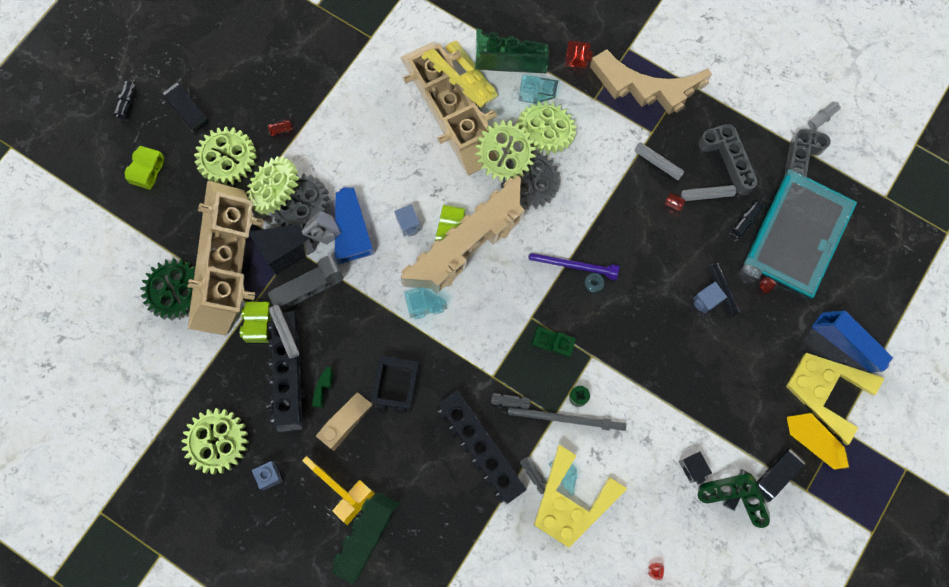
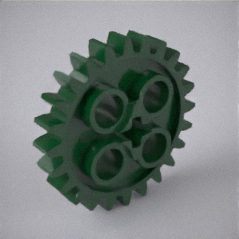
[140,258,196,321]

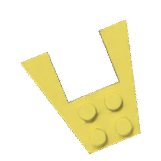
[422,40,498,108]
[786,353,885,445]
[534,445,627,548]

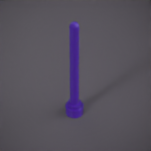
[528,253,619,280]

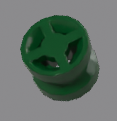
[569,386,590,407]

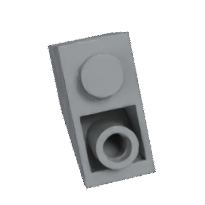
[302,211,341,245]

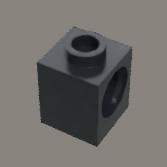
[679,451,712,484]

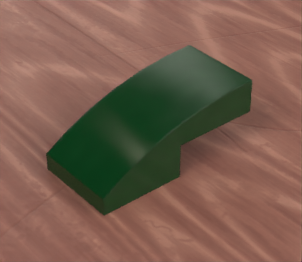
[531,326,576,357]
[312,367,333,409]

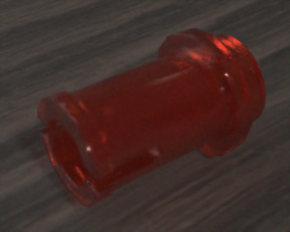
[268,119,293,136]

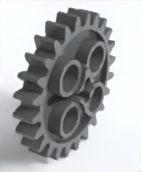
[501,151,561,210]
[271,173,330,230]

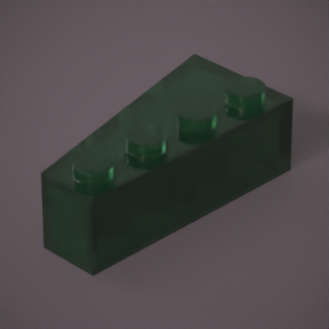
[475,28,549,74]
[332,492,400,585]

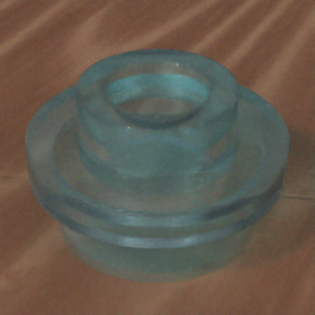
[585,273,604,292]

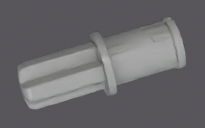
[808,102,841,131]

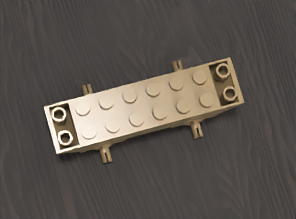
[400,42,501,176]
[401,176,525,294]
[187,181,264,336]

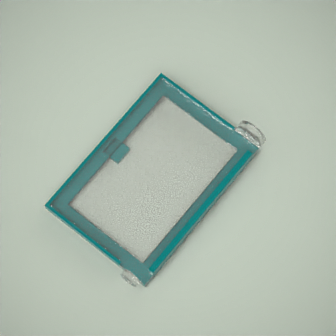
[742,167,857,298]

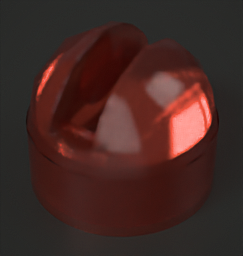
[760,277,777,294]
[648,563,664,580]

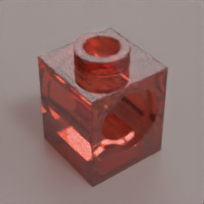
[565,41,592,68]

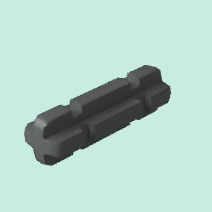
[491,393,530,409]
[520,457,546,494]

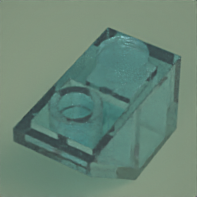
[518,75,558,104]
[404,287,447,319]

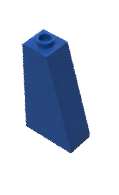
[335,187,374,265]
[811,311,893,372]

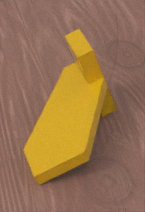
[787,413,849,470]
[302,456,375,525]

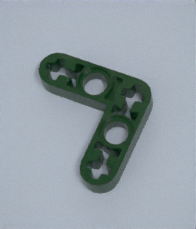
[697,474,770,528]

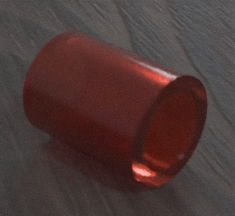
[665,193,686,211]

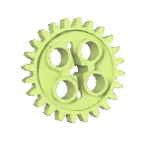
[517,101,577,155]
[474,120,536,182]
[194,127,257,185]
[246,156,299,215]
[181,408,249,475]

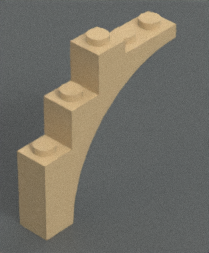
[590,50,712,114]

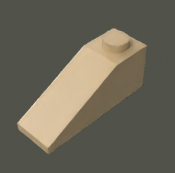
[316,392,372,451]

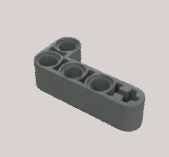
[698,124,757,196]
[784,129,831,201]
[268,255,344,311]

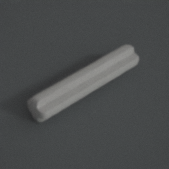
[634,143,684,180]
[681,185,736,201]
[269,305,299,358]

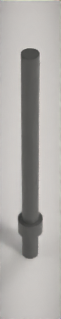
[508,407,626,431]

